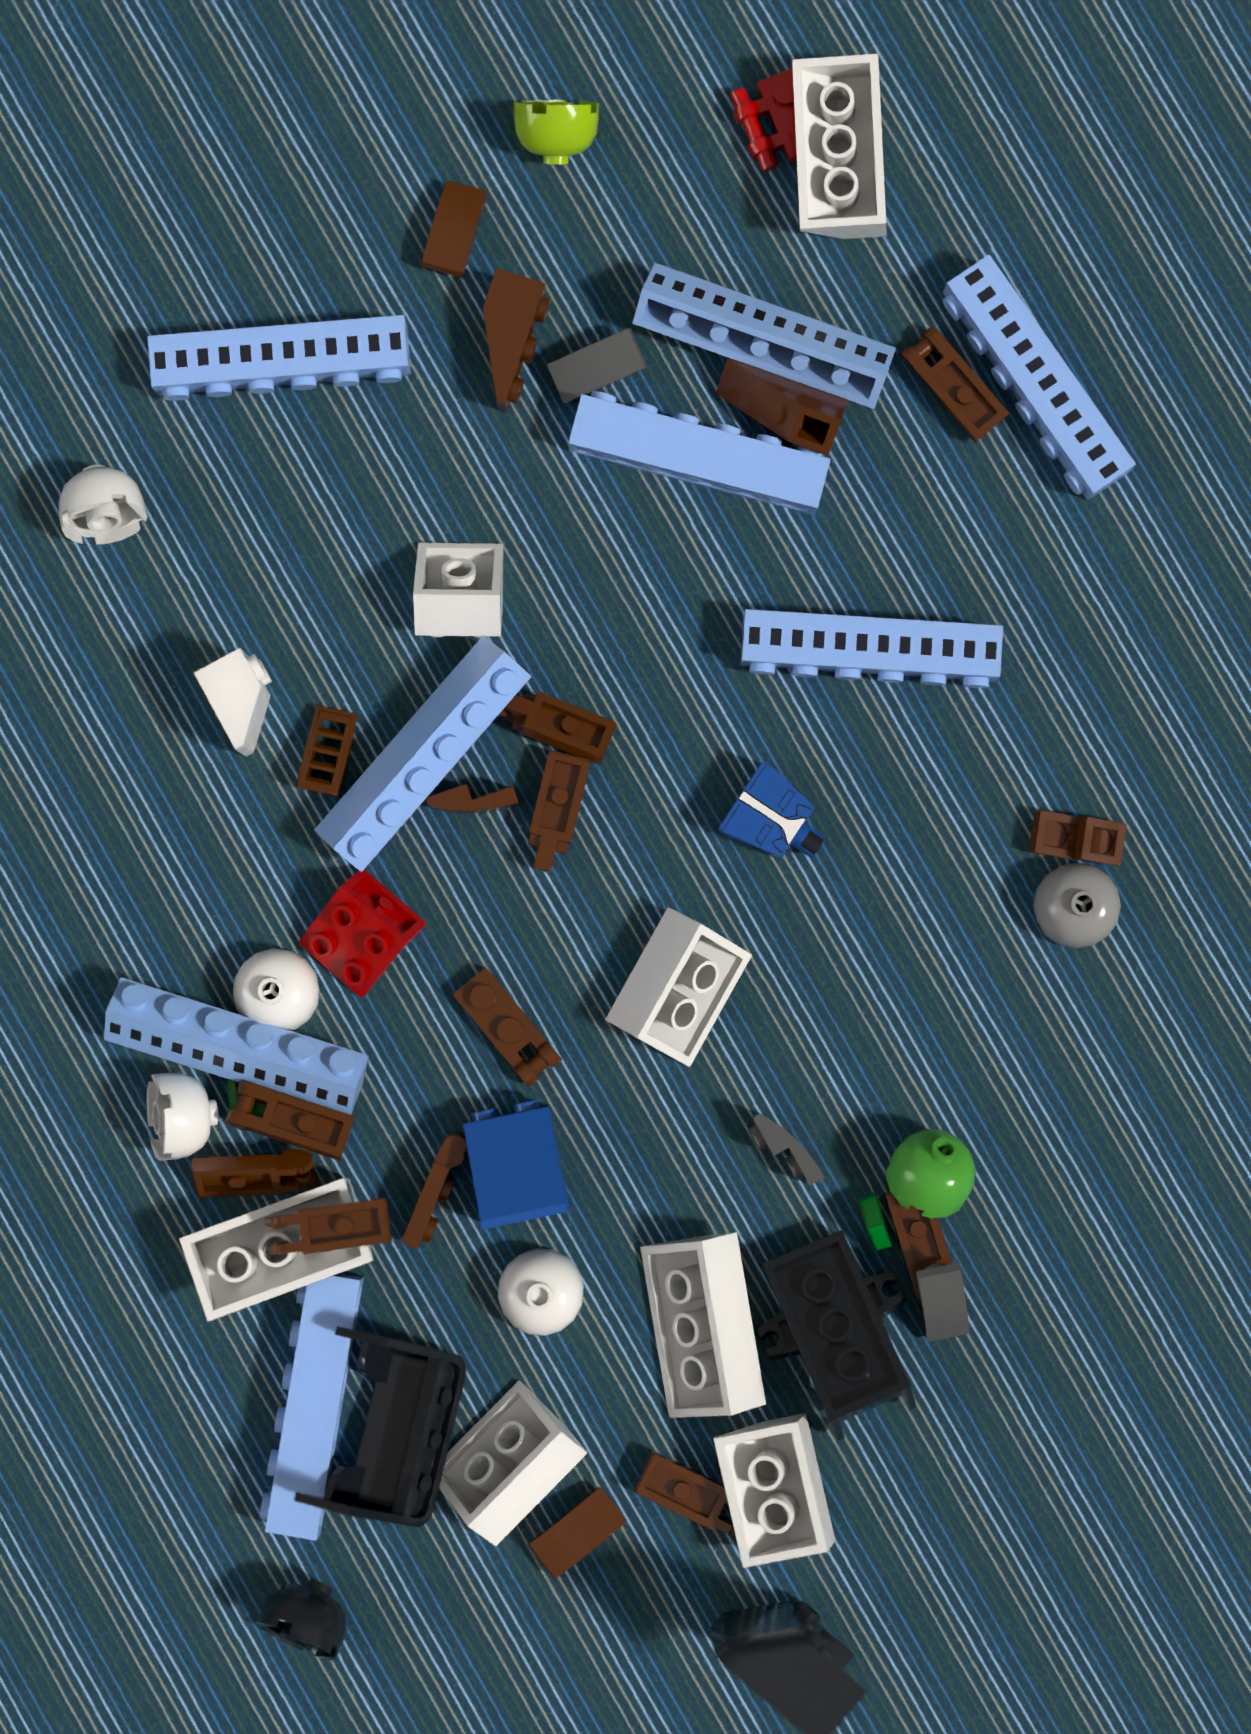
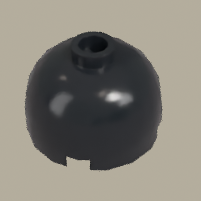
[256,1579,347,1660]

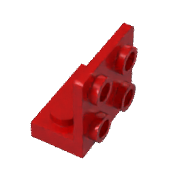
[299,869,427,997]

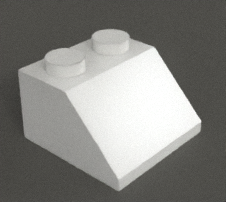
[413,543,503,638]
[194,648,272,757]

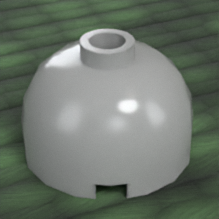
[1033,863,1121,949]

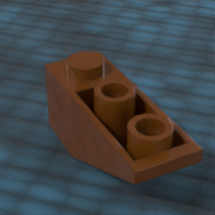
[483,268,551,413]
[716,358,849,456]

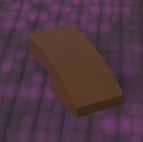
[421,180,487,278]
[426,784,520,813]
[1028,810,1127,866]
[527,1487,627,1579]

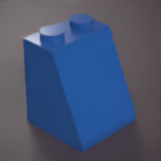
[463,1099,570,1230]

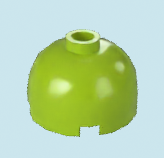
[513,100,599,165]

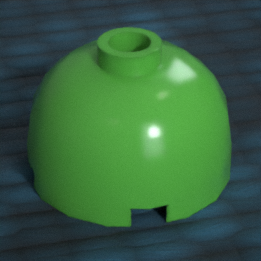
[886,1129,976,1218]

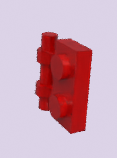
[730,68,797,173]

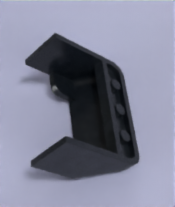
[294,1326,466,1527]
[711,1600,867,1734]

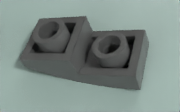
[547,328,647,404]
[749,1113,825,1186]
[916,1262,969,1342]

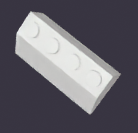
[792,54,886,239]
[179,1178,374,1321]
[640,1232,766,1418]

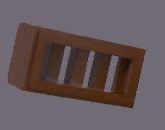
[296,705,359,798]

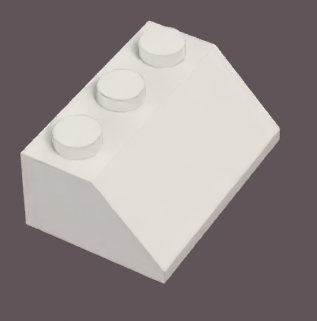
[605,907,752,1067]
[439,1381,588,1546]
[714,1413,835,1568]

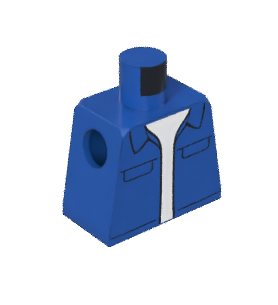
[717,760,826,860]

